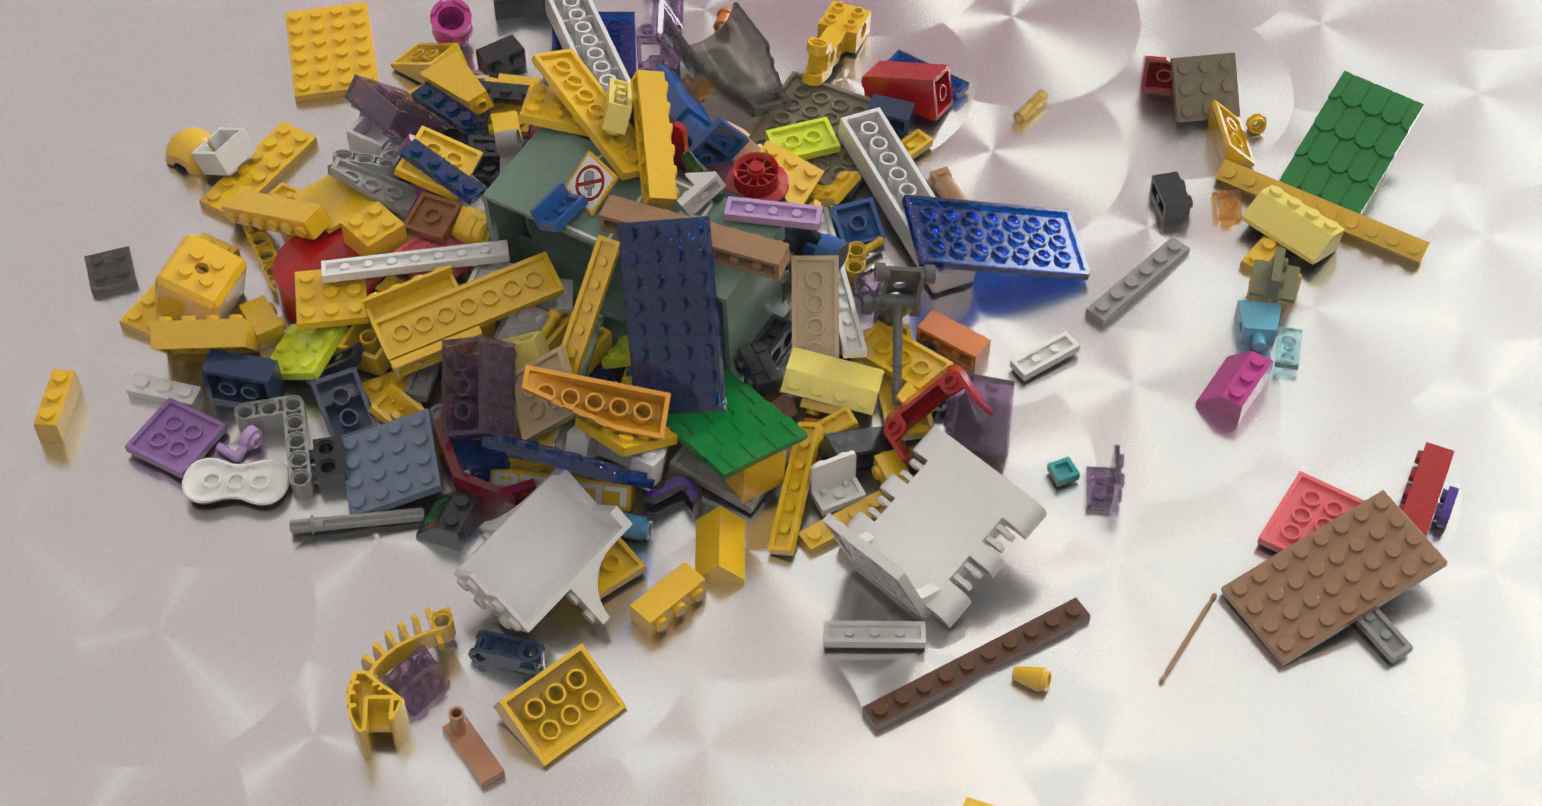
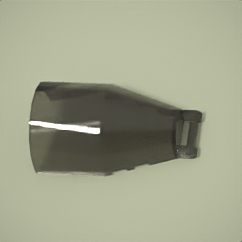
[664,2,791,118]

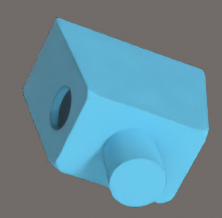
[1234,300,1282,352]

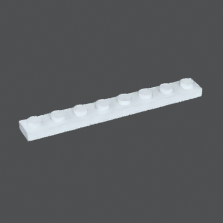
[321,240,510,283]

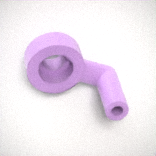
[216,425,263,462]

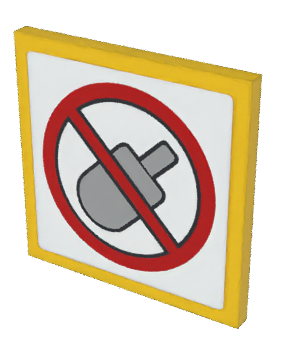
[565,150,619,216]

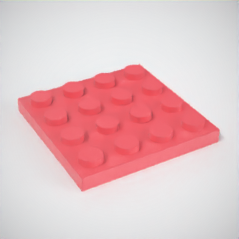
[1257,471,1364,553]

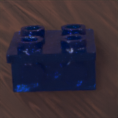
[454,438,510,482]

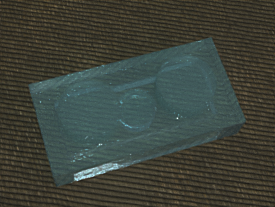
[1274,326,1302,370]

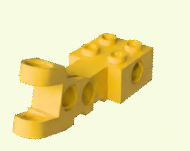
[801,1,871,86]

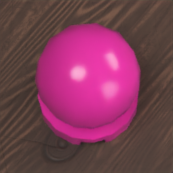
[430,0,473,48]

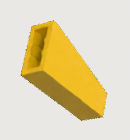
[420,51,494,117]

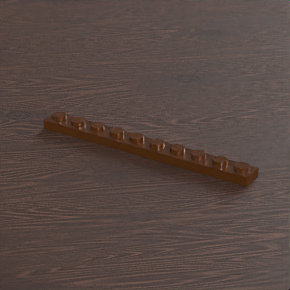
[862,597,1091,731]

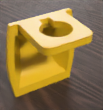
[451,206,491,244]

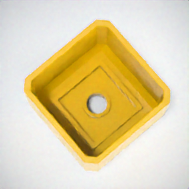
[155,234,247,320]

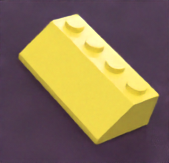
[1240,185,1345,265]
[780,347,884,416]

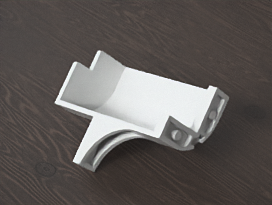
[453,468,632,633]

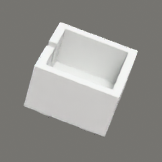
[346,105,404,155]
[190,127,258,176]

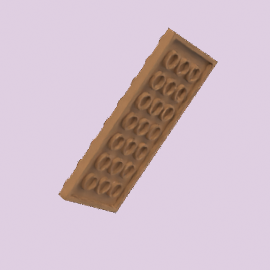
[1221,490,1448,666]

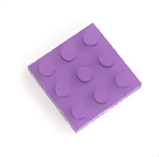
[125,397,228,479]

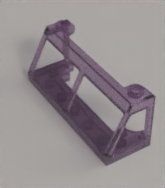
[636,0,684,76]

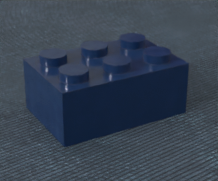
[201,349,286,405]

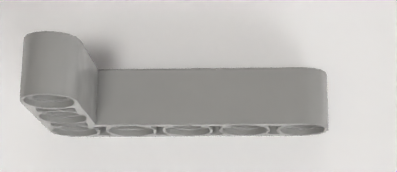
[333,117,422,180]
[234,395,315,500]

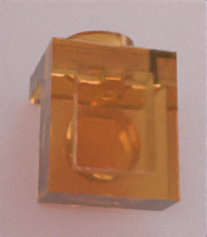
[681,74,716,103]

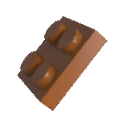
[404,191,463,243]

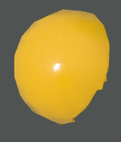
[165,127,215,176]

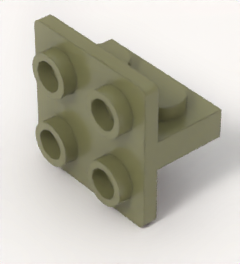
[1248,247,1300,303]

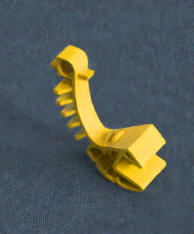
[346,606,456,759]

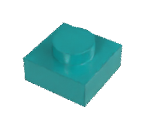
[1047,456,1080,487]

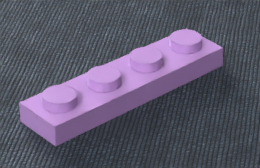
[724,196,823,230]

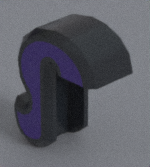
[642,475,702,517]

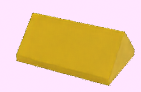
[1208,100,1256,167]
[695,506,745,583]

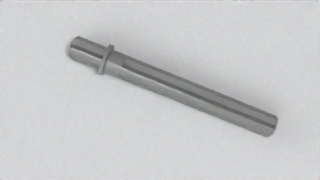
[289,508,425,535]

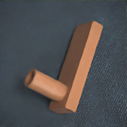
[442,706,505,789]

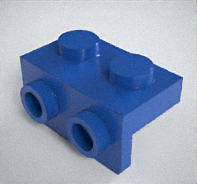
[530,183,588,233]

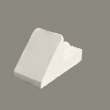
[677,171,726,216]

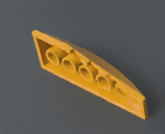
[521,365,671,440]

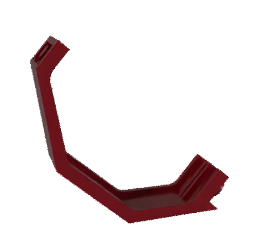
[434,366,537,519]

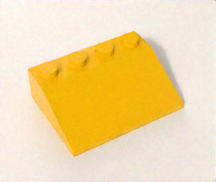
[150,314,260,355]
[493,643,627,767]

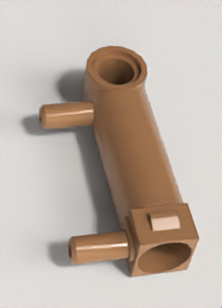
[925,166,982,239]

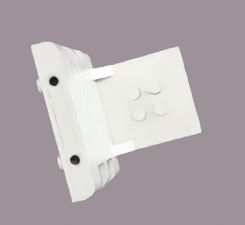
[822,425,1047,628]

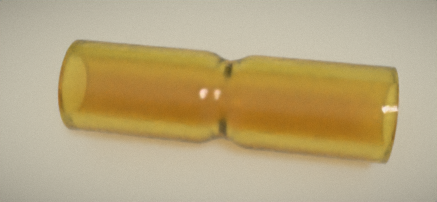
[1013,89,1048,124]

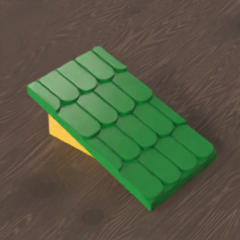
[1279,70,1424,215]
[666,370,808,504]

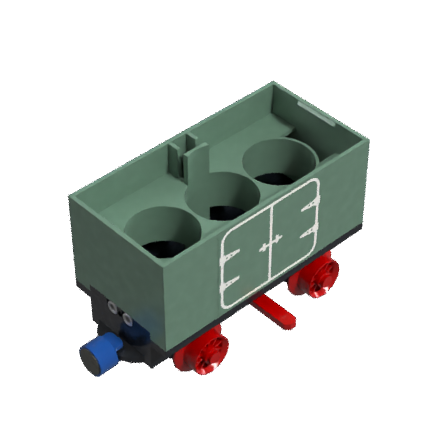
[483,104,849,379]

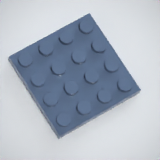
[342,408,444,514]

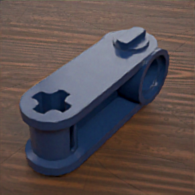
[468,630,546,675]

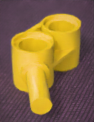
[845,237,885,288]

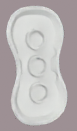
[182,458,290,506]

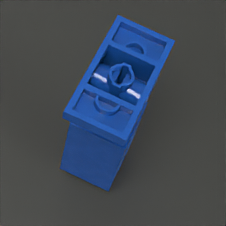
[653,63,750,173]

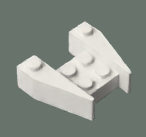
[564,426,671,491]

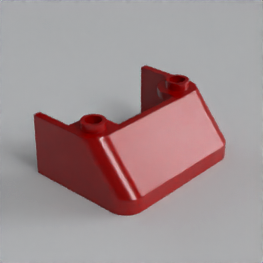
[884,364,994,473]

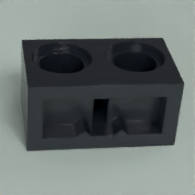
[750,313,792,364]
[309,435,347,492]

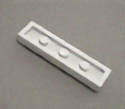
[824,620,926,648]

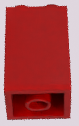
[861,61,953,120]

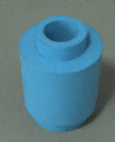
[621,512,652,541]

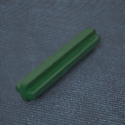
[681,151,724,203]

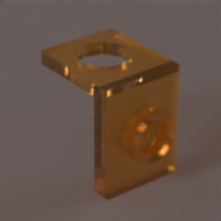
[1212,189,1242,221]

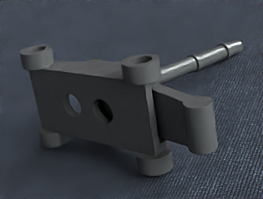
[861,262,936,405]

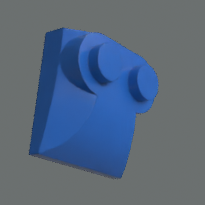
[829,197,886,244]

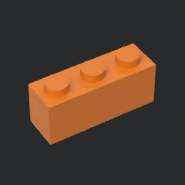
[916,310,991,372]

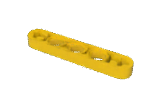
[243,225,278,298]

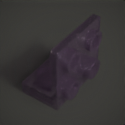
[1085,445,1125,512]

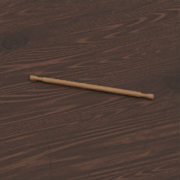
[1159,593,1217,683]

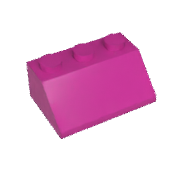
[1196,351,1273,424]

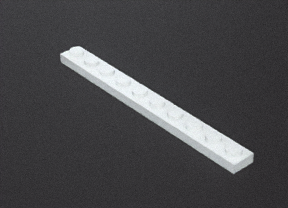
[817,205,867,358]

